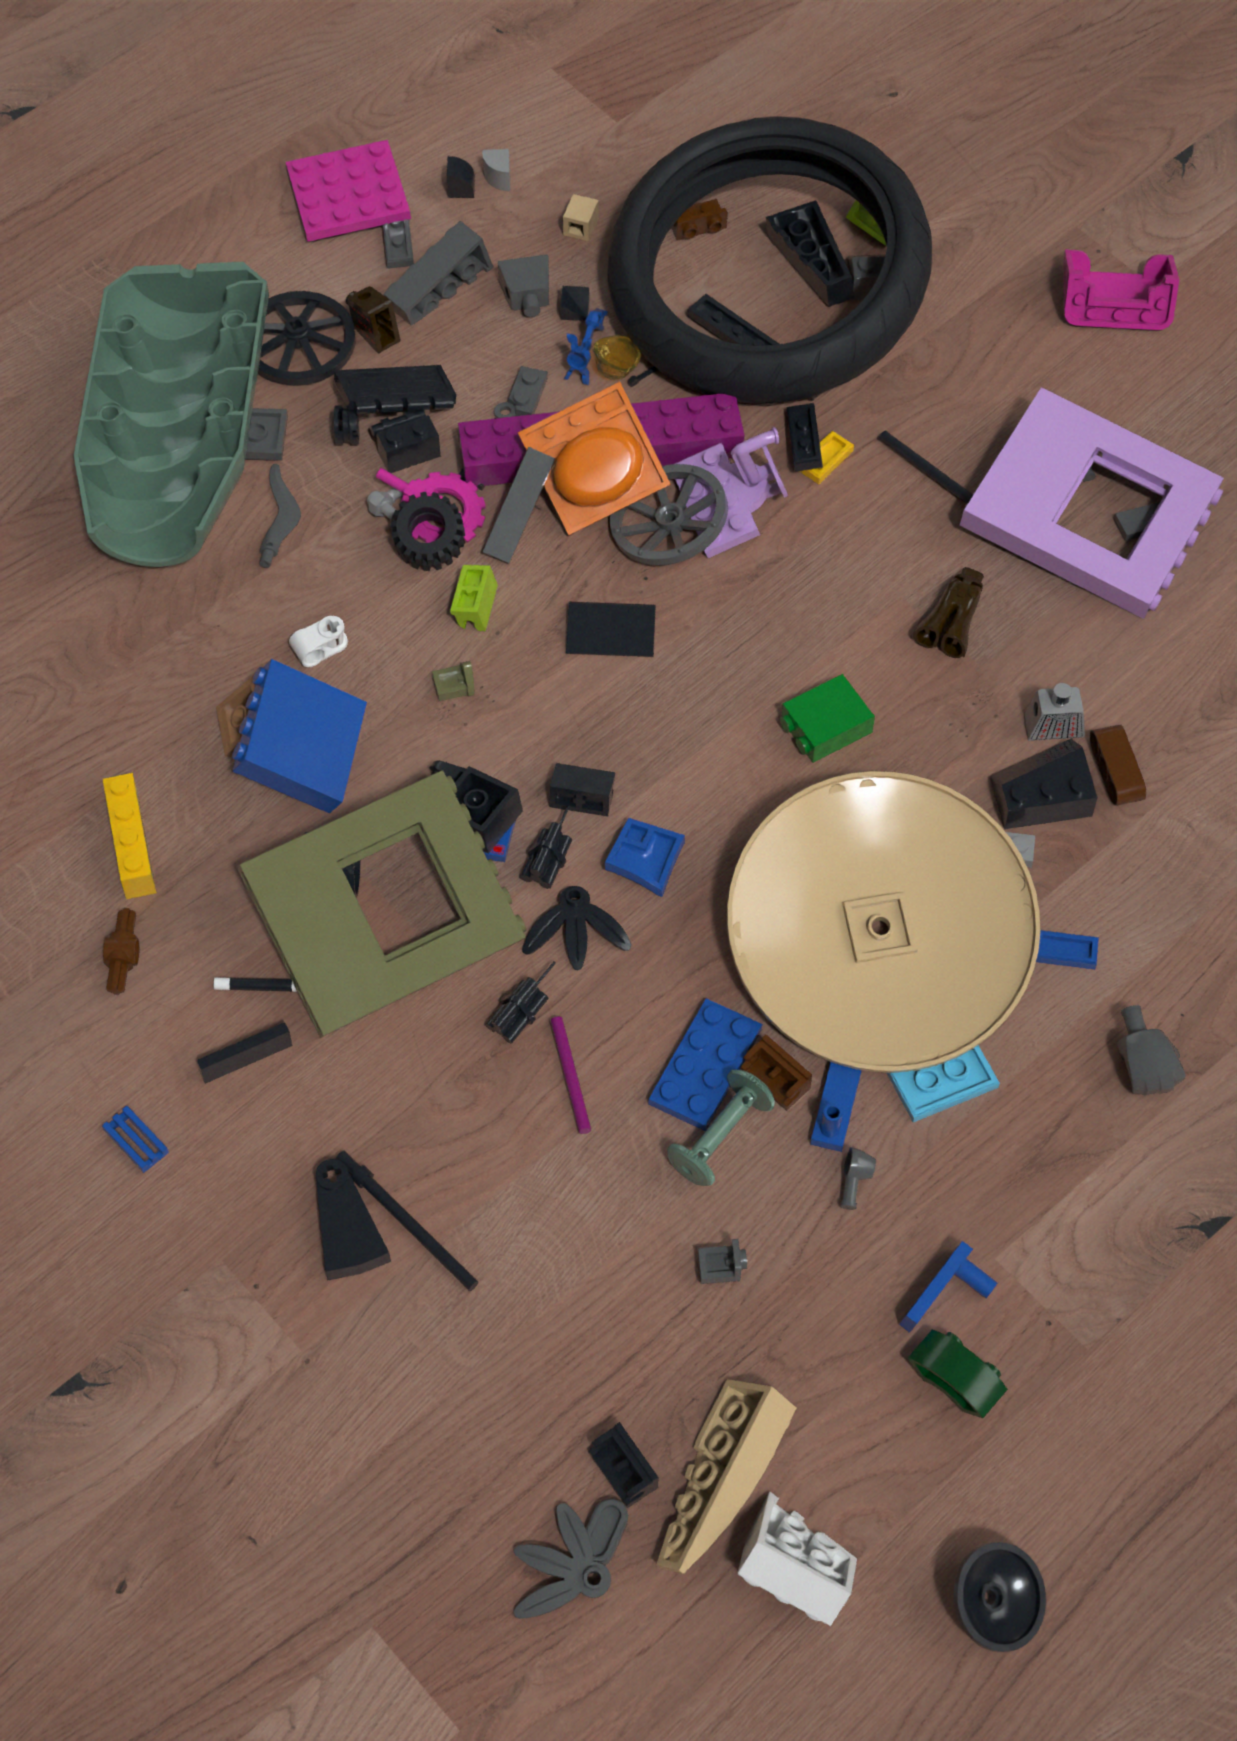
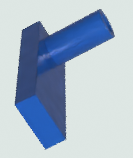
[810,1062,862,1152]
[899,1241,998,1333]

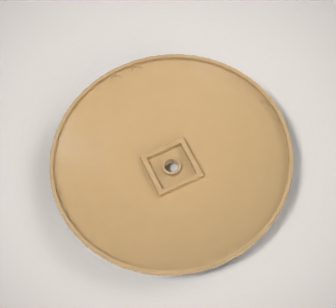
[727,771,1040,1073]

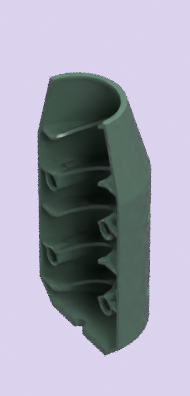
[74,262,269,567]

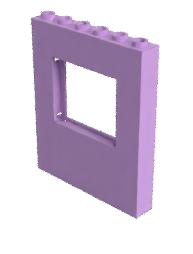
[960,387,1224,619]

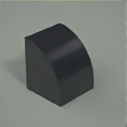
[447,156,475,198]

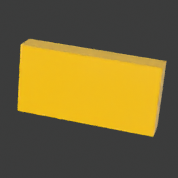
[799,431,854,484]

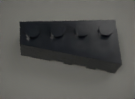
[766,200,854,307]

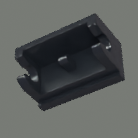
[549,763,615,817]
[589,1422,659,1508]

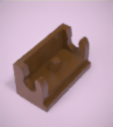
[740,1034,812,1111]

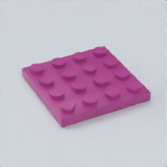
[286,140,411,242]

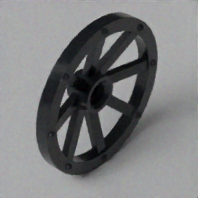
[258,291,356,385]

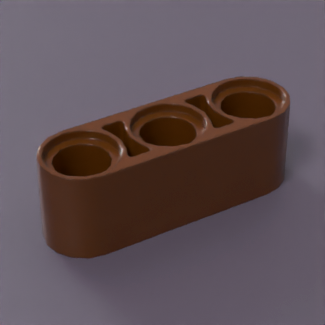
[1090,725,1146,806]

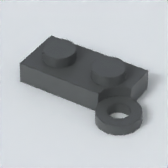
[494,366,548,418]

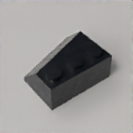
[990,739,1098,829]

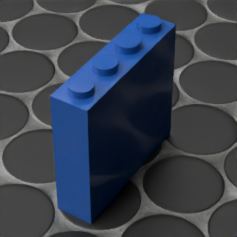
[232,659,367,814]

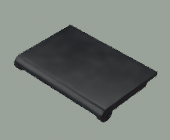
[566,601,656,657]

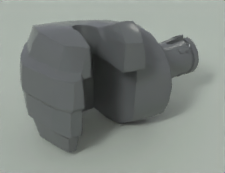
[1117,1005,1186,1096]

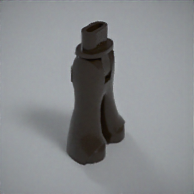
[913,567,984,658]

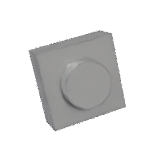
[1006,832,1035,868]

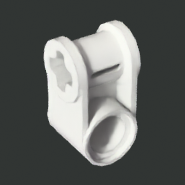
[289,616,348,667]

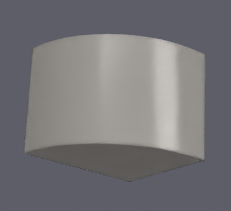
[482,149,510,191]

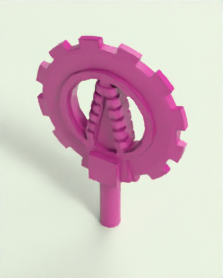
[376,468,486,543]

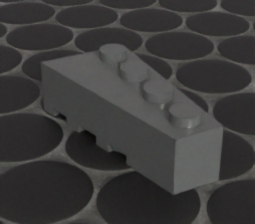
[384,221,494,326]

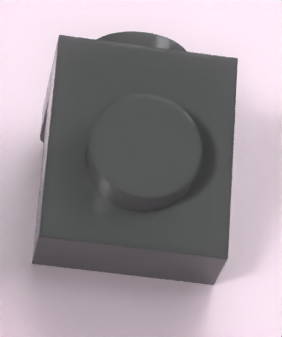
[698,1239,747,1284]

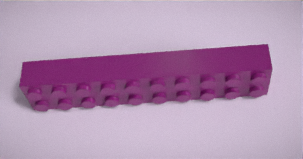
[458,394,745,487]

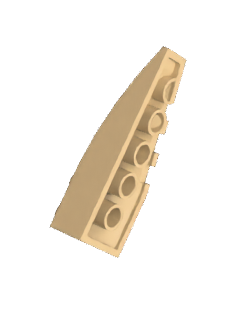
[657,1379,797,1574]

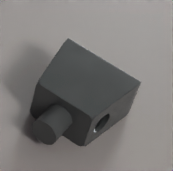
[497,254,549,317]

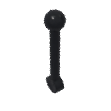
[627,366,658,387]

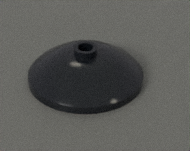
[953,1542,1046,1652]

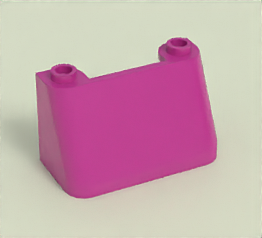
[1063,249,1180,330]

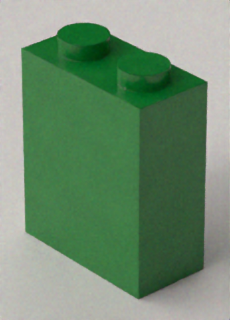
[780,674,875,763]

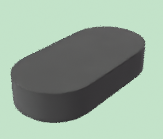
[586,1499,628,1566]

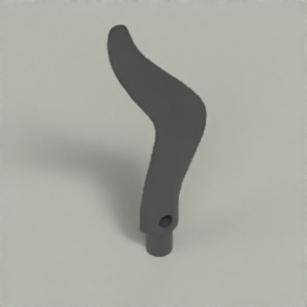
[259,464,301,568]

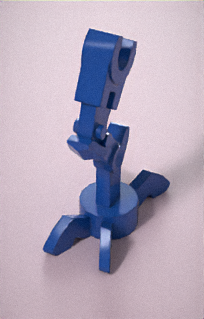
[564,308,608,385]

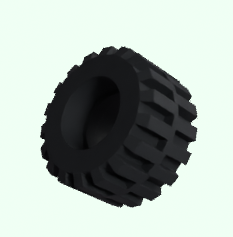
[391,492,465,571]

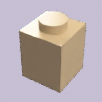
[563,194,599,242]

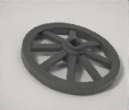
[610,464,728,565]

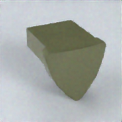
[432,661,475,701]

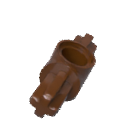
[103,908,140,995]

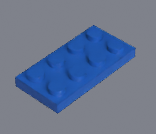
[648,998,762,1131]

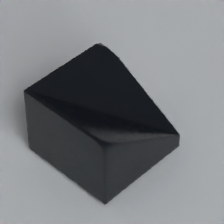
[561,286,590,321]

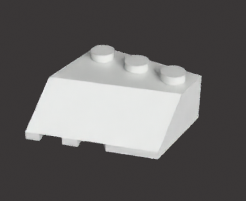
[738,1491,857,1626]

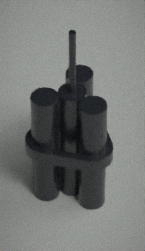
[520,805,572,889]
[485,961,556,1044]

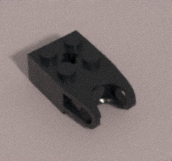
[429,760,523,854]

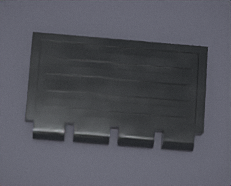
[334,365,457,414]

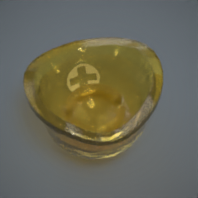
[593,335,641,380]

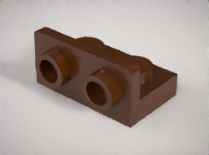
[671,199,728,240]

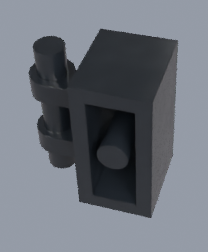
[370,410,441,473]

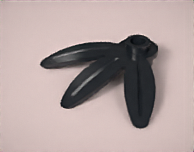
[522,886,632,971]

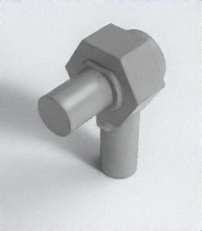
[367,488,403,521]

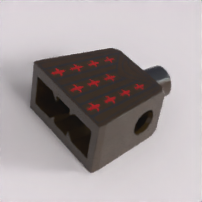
[346,286,401,354]

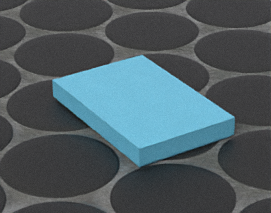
[887,1045,1000,1122]

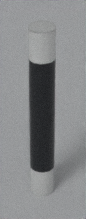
[214,977,297,992]

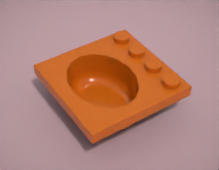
[518,382,671,536]

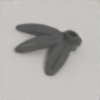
[514,1503,611,1619]

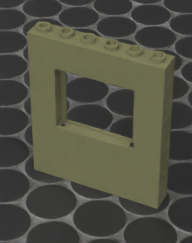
[238,770,526,1038]

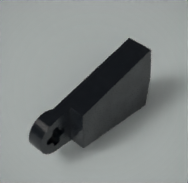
[315,1159,391,1281]

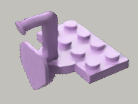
[675,427,788,558]

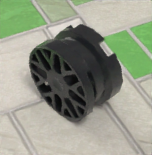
[334,405,359,445]

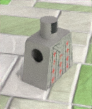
[1024,683,1085,741]

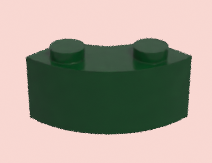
[908,1329,1008,1419]

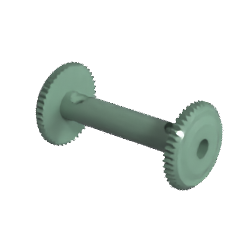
[667,1070,775,1186]

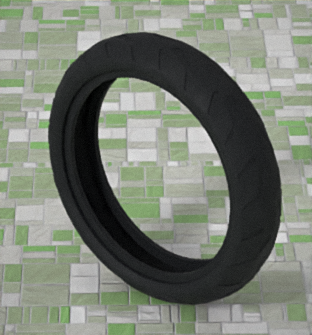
[607,116,932,403]

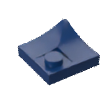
[605,818,685,897]

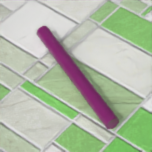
[550,1016,592,1134]

